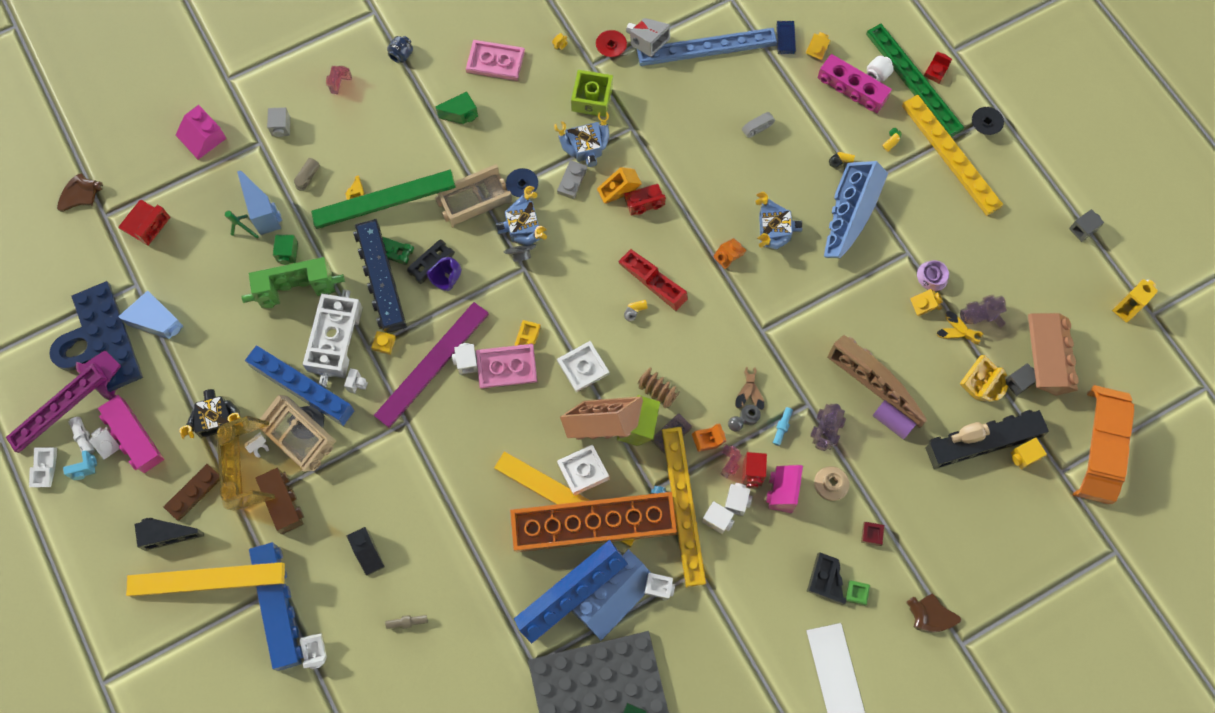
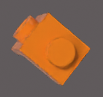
[713,238,747,269]
[692,423,726,452]

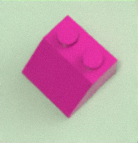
[176,105,227,160]
[766,465,803,513]

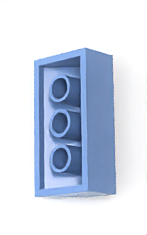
[572,549,651,641]

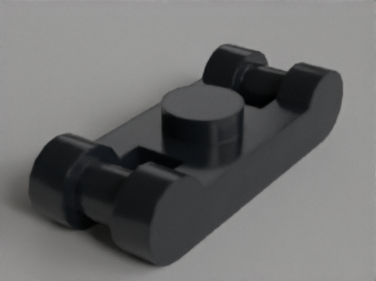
[407,239,455,284]

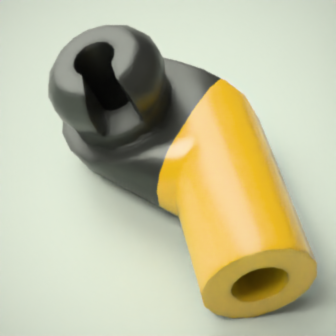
[829,152,855,167]

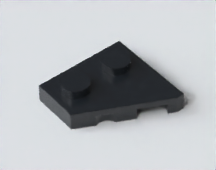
[807,552,846,605]

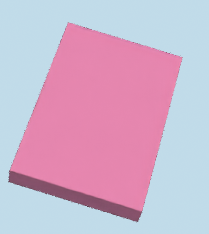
[466,40,525,81]
[476,344,537,389]

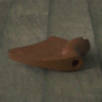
[57,173,103,212]
[906,593,961,632]

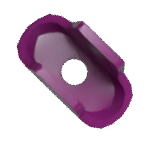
[76,351,121,400]

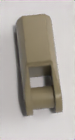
[294,158,320,191]

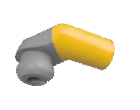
[624,300,648,321]

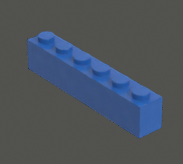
[245,345,354,426]
[514,540,628,644]
[249,542,303,671]

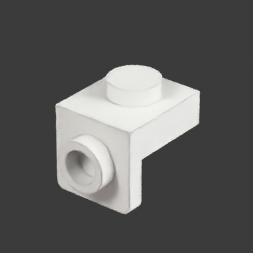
[89,427,120,459]
[300,633,327,669]

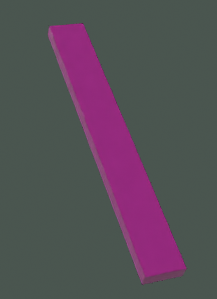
[374,302,489,428]

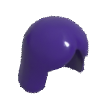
[427,257,462,291]

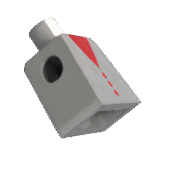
[626,18,670,57]

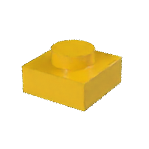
[371,331,396,355]

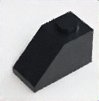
[346,527,385,576]

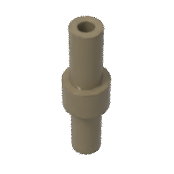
[385,615,428,629]

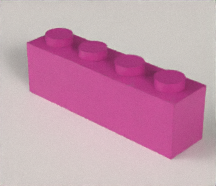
[98,395,165,473]

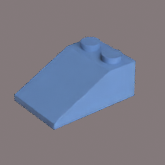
[237,170,283,235]

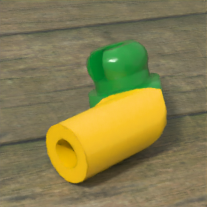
[882,128,902,152]

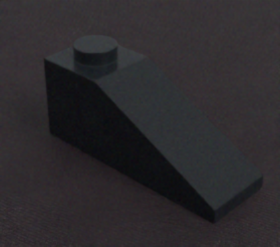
[134,518,204,551]

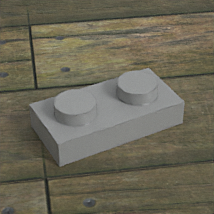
[557,160,587,199]

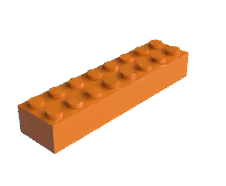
[510,492,677,552]

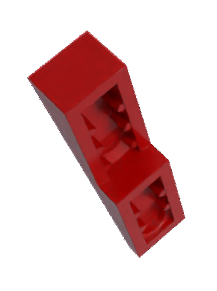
[618,249,688,311]

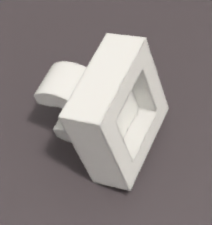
[344,368,368,394]
[244,432,269,458]

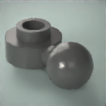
[728,404,761,432]

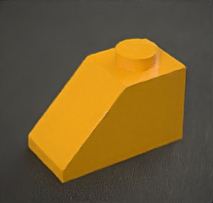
[597,167,642,204]

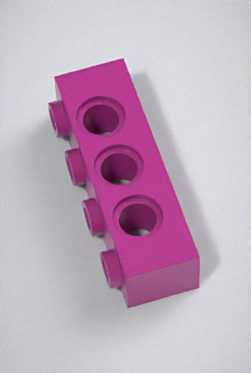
[817,54,892,114]

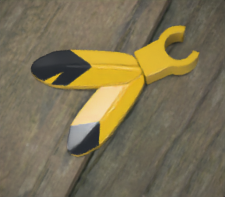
[937,311,983,344]

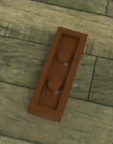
[163,464,223,521]

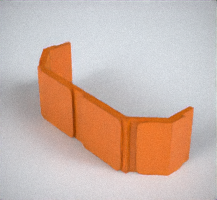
[1073,385,1134,504]

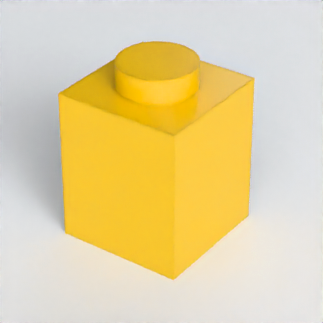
[1011,438,1047,470]

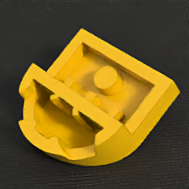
[960,355,1008,402]

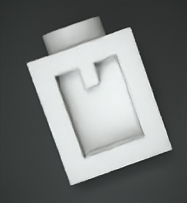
[644,573,675,600]

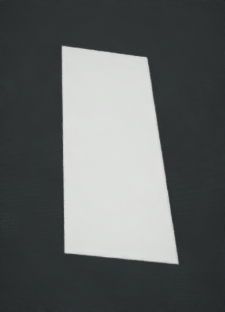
[806,623,865,713]

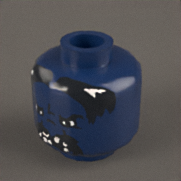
[387,36,413,63]

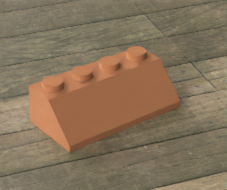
[1028,313,1079,396]
[560,396,643,440]

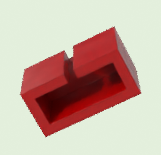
[742,452,767,489]

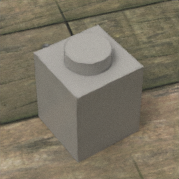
[267,107,290,137]

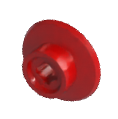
[596,30,627,57]

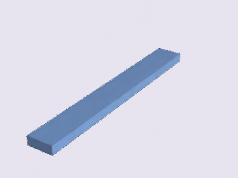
[637,28,777,66]

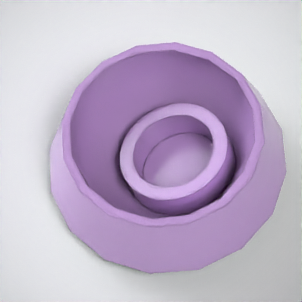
[917,260,949,291]

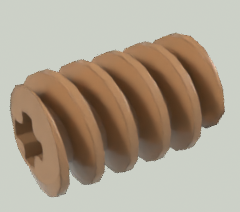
[637,367,680,409]

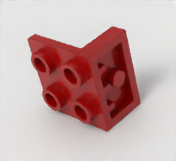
[118,200,171,246]

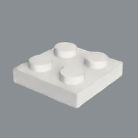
[557,341,609,393]
[557,445,610,496]

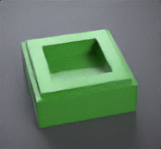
[846,580,870,606]

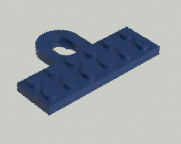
[49,281,143,392]

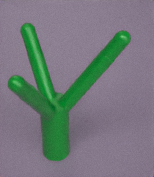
[225,210,259,238]

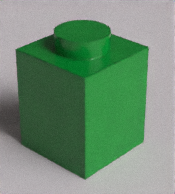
[273,234,298,265]

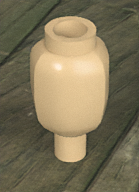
[951,422,990,443]

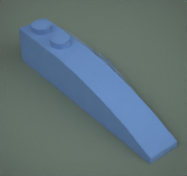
[824,161,888,258]

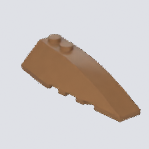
[827,335,927,428]

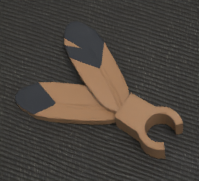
[735,367,764,410]

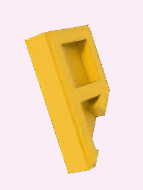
[345,175,365,200]
[514,320,541,346]

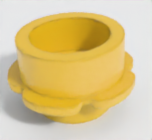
[552,33,568,50]

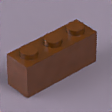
[255,467,304,535]

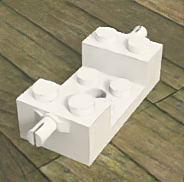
[303,289,363,388]

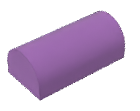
[872,400,916,440]

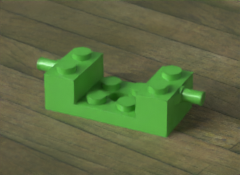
[241,257,345,308]

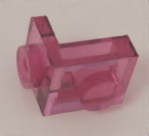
[326,66,352,94]
[721,445,742,478]

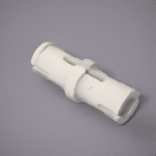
[68,417,95,454]

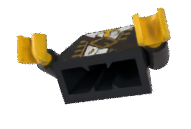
[179,389,243,439]

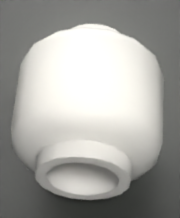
[867,56,893,83]

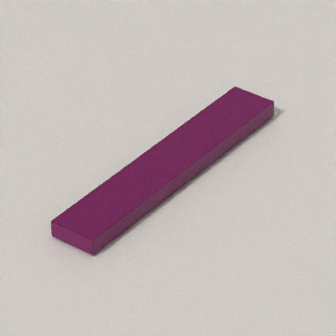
[6,363,107,453]

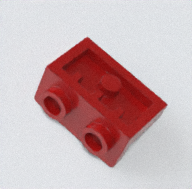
[624,183,666,215]

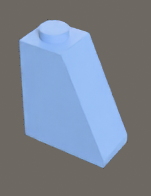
[118,291,183,339]

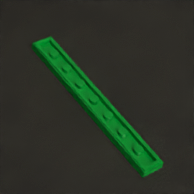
[866,23,965,137]
[311,169,456,229]

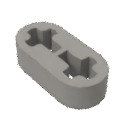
[742,112,775,138]

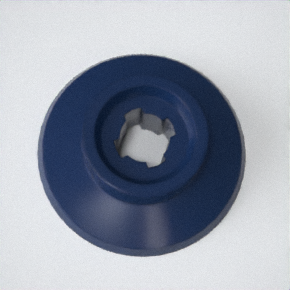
[506,168,538,197]

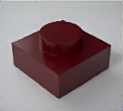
[861,522,885,546]

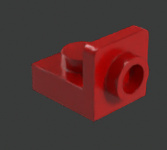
[924,51,952,84]

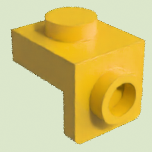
[806,32,831,60]
[910,289,943,316]

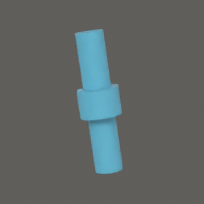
[773,407,793,446]

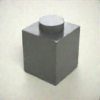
[1069,209,1104,242]
[1006,363,1036,396]

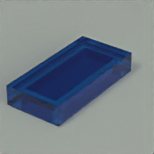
[776,21,796,54]

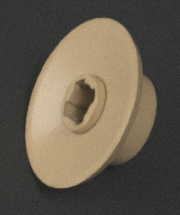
[814,466,850,501]

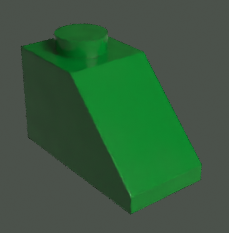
[435,91,479,124]

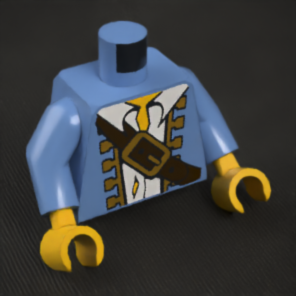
[554,112,609,167]
[496,186,547,246]
[755,192,802,250]

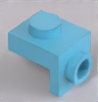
[63,450,97,480]

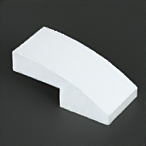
[29,448,57,487]

